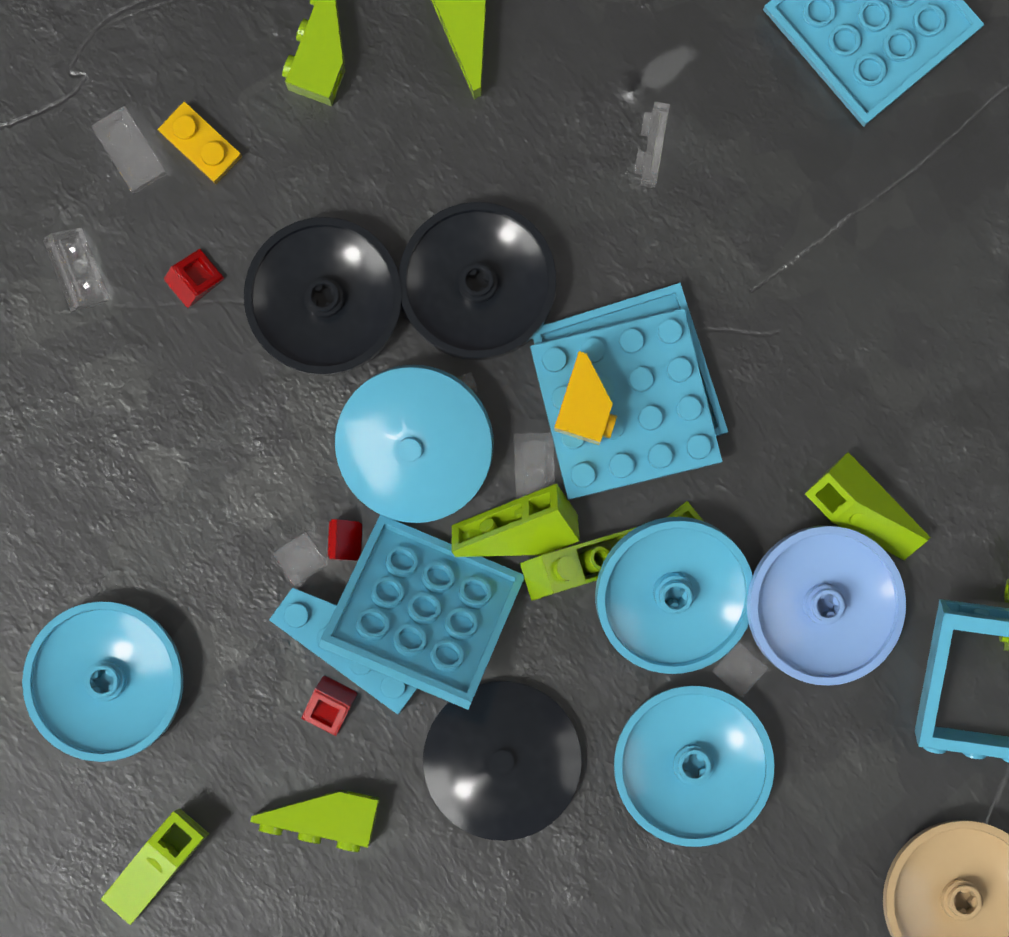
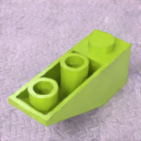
[282,0,345,106]
[805,452,931,560]
[520,527,637,601]
[250,789,380,852]
[101,808,209,925]

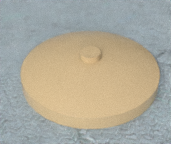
[883,820,1009,937]

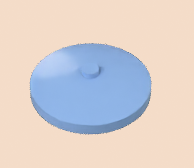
[747,525,906,686]

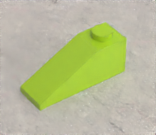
[431,0,486,99]
[452,483,579,557]

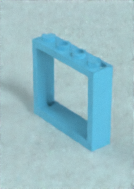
[915,599,1009,763]

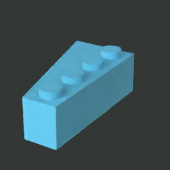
[269,588,417,714]

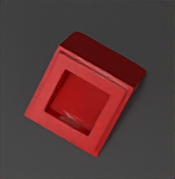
[164,249,224,308]
[328,519,362,561]
[301,676,357,736]

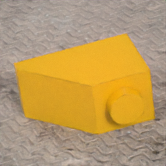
[554,351,617,445]

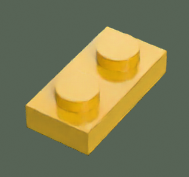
[157,102,242,184]

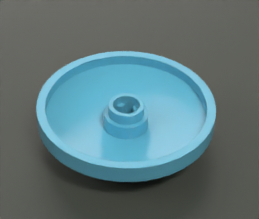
[335,365,494,523]
[595,517,753,674]
[22,602,184,762]
[614,686,775,847]

